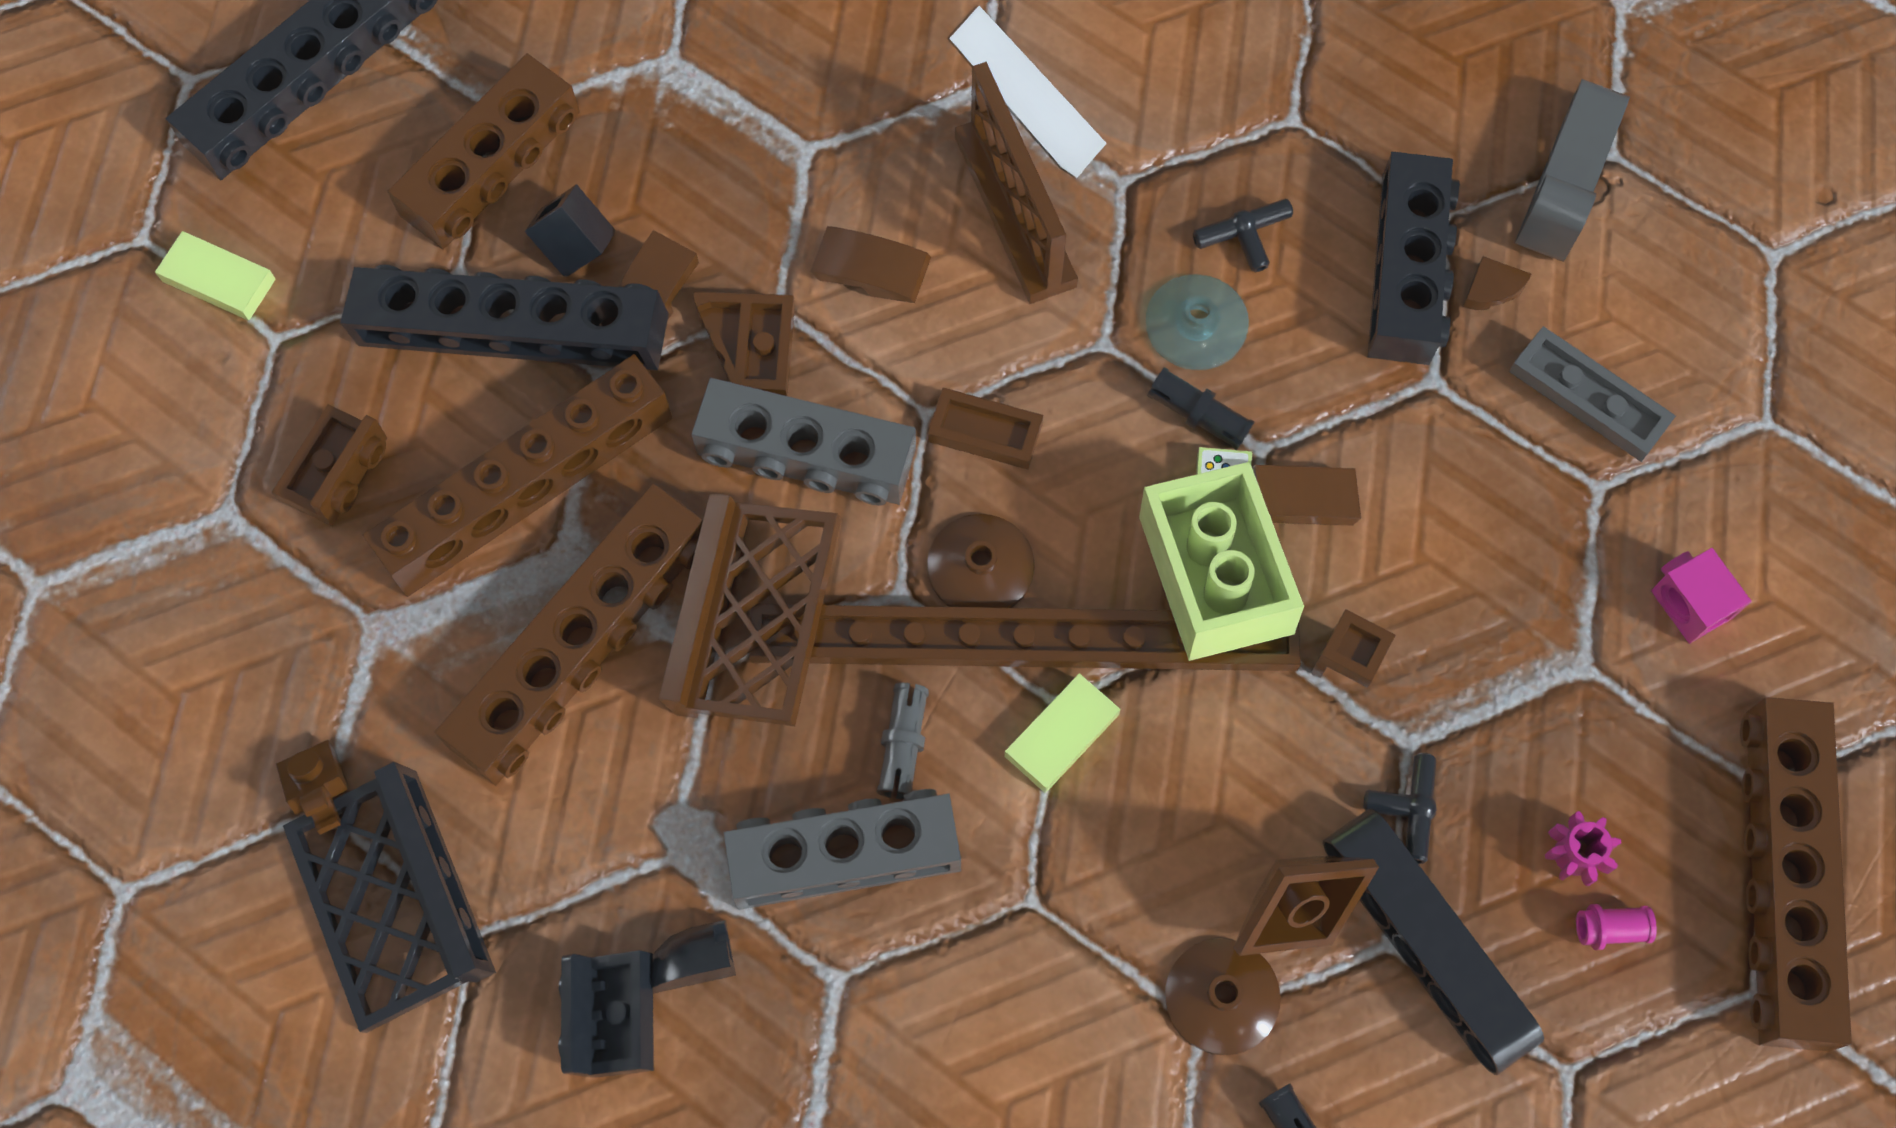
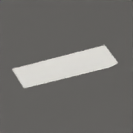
[949,6,1107,178]

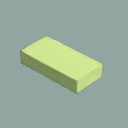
[155,231,276,321]
[1005,673,1121,793]

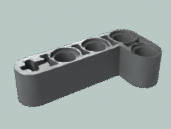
[1515,79,1630,262]

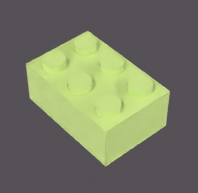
[1139,462,1304,661]

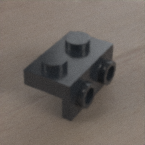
[558,950,654,1078]

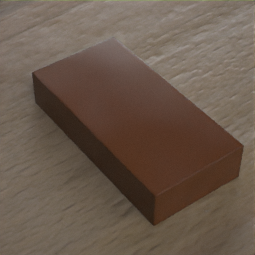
[927,387,1044,470]
[1252,465,1361,526]

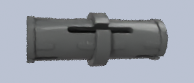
[876,683,929,799]

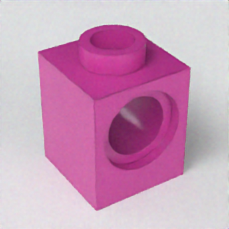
[1651,548,1752,644]

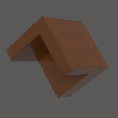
[1311,609,1396,688]

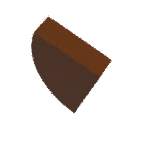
[1463,256,1532,310]

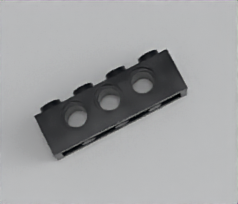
[1367,151,1460,365]

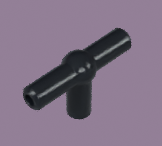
[1192,198,1293,272]
[1363,753,1437,864]

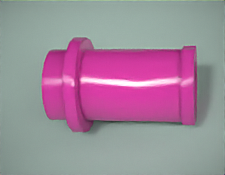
[1576,904,1657,950]

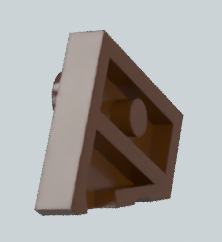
[693,292,795,396]

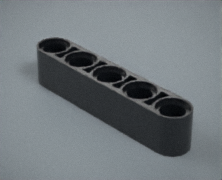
[1323,809,1544,1075]

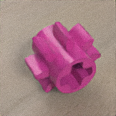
[1544,811,1622,886]

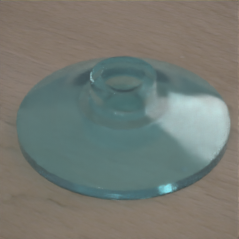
[1145,274,1249,370]

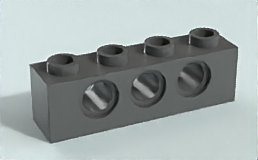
[691,378,916,506]
[724,789,961,910]

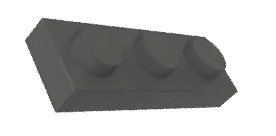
[1509,326,1676,462]

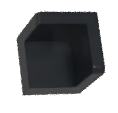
[524,184,615,277]

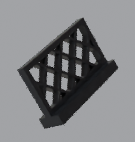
[283,762,496,1033]

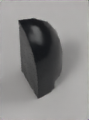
[651,920,736,994]

